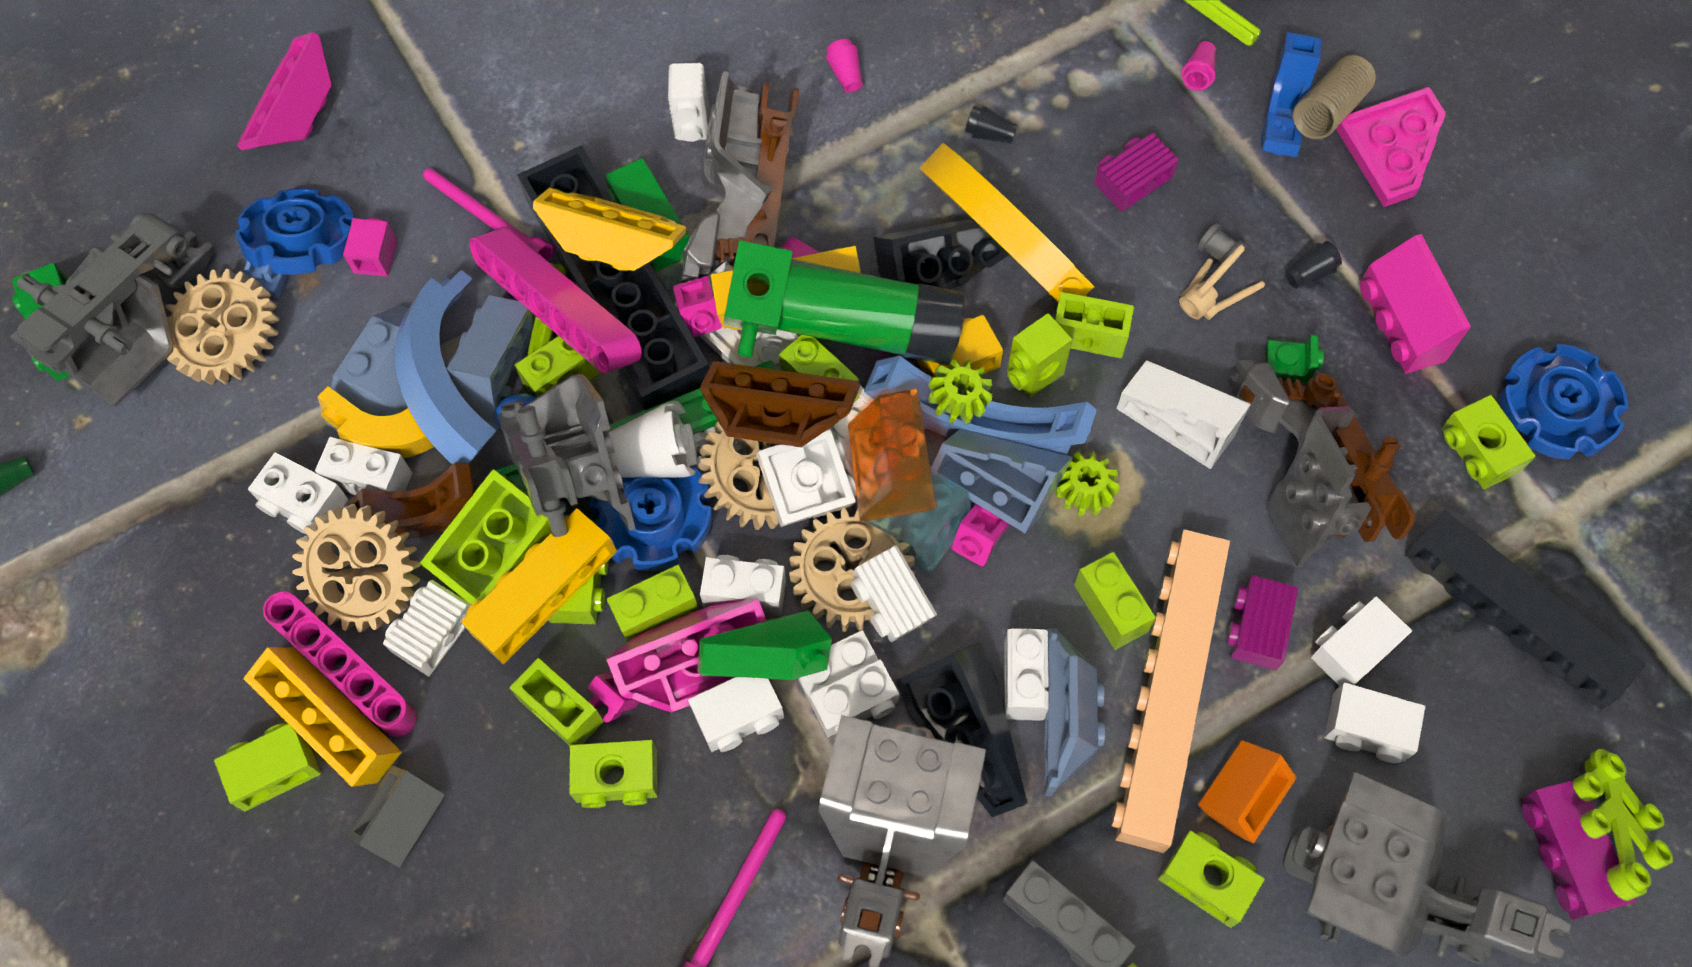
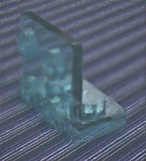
[863,461,971,573]

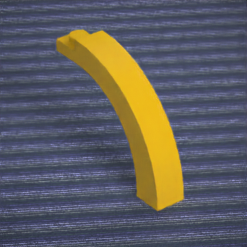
[919,143,1094,302]

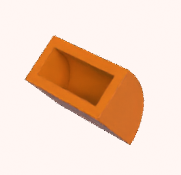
[1198,740,1297,844]

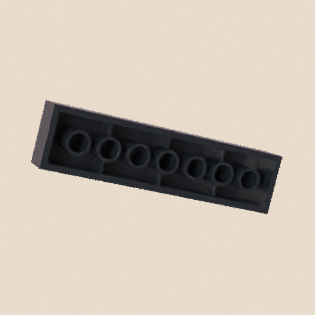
[517,146,710,411]

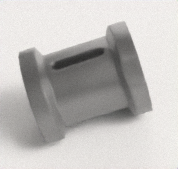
[1197,223,1246,266]

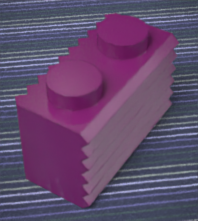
[1094,132,1179,212]
[1226,576,1298,671]

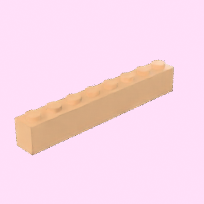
[1111,530,1230,853]

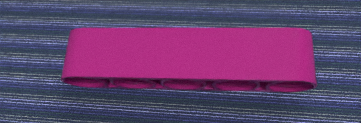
[263,591,417,737]

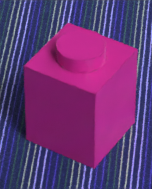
[343,218,397,277]

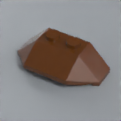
[700,361,860,448]

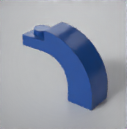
[1261,32,1322,157]

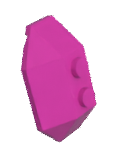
[237,32,331,150]
[606,598,766,712]

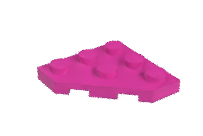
[1336,87,1446,207]

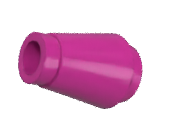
[826,39,863,93]
[1181,41,1216,91]

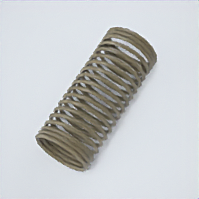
[1293,55,1376,139]

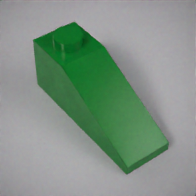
[698,610,832,680]

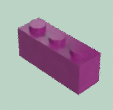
[1520,780,1637,921]

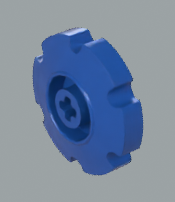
[236,188,354,274]
[1499,344,1628,460]
[589,466,713,572]

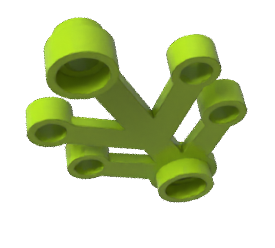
[1573,749,1673,901]

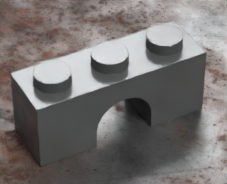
[1002,860,1136,967]

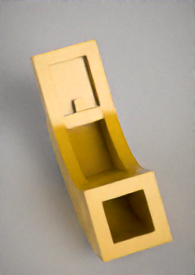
[318,386,434,458]

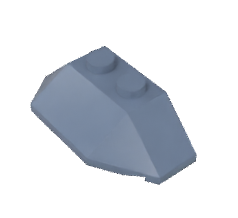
[325,305,443,430]
[1044,628,1105,797]

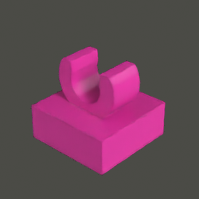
[588,672,639,723]

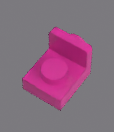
[673,276,722,337]
[951,504,1010,567]

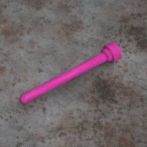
[423,168,554,262]
[682,809,786,967]

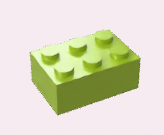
[420,469,552,605]

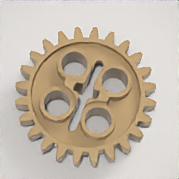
[165,269,280,385]
[697,422,780,530]
[292,504,421,632]
[789,508,915,632]

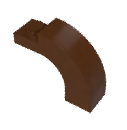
[345,462,475,540]

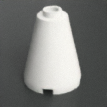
[608,401,697,477]

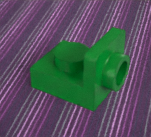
[1265,334,1324,383]

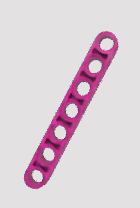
[470,227,642,374]

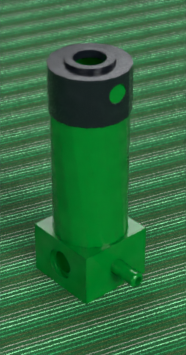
[724,240,964,366]

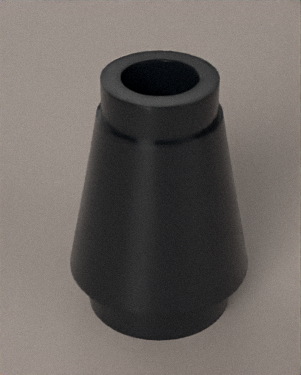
[964,105,1018,144]
[1285,241,1342,289]

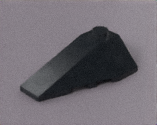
[874,219,1009,290]
[895,642,1028,817]

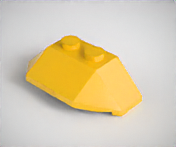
[533,188,686,271]

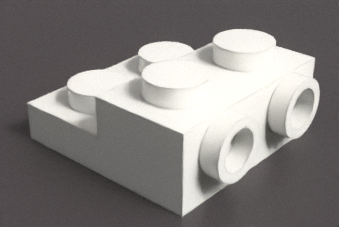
[756,429,857,527]
[797,630,899,738]

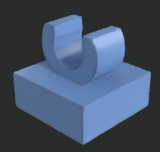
[244,261,289,299]

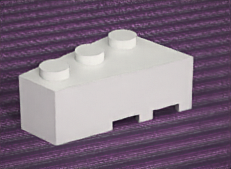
[1117,360,1251,469]

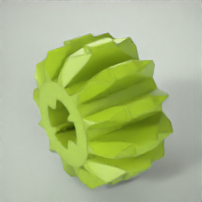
[928,358,993,424]
[1055,451,1120,517]

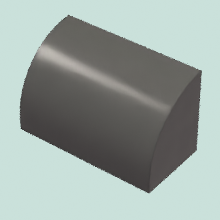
[345,765,445,868]

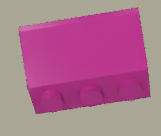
[1360,234,1471,374]

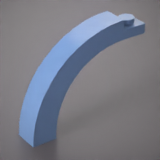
[395,270,496,464]
[864,356,1097,455]

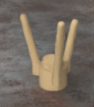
[1179,245,1265,320]

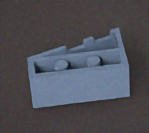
[445,295,533,430]
[928,429,1073,533]

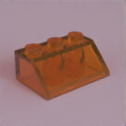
[848,389,937,522]

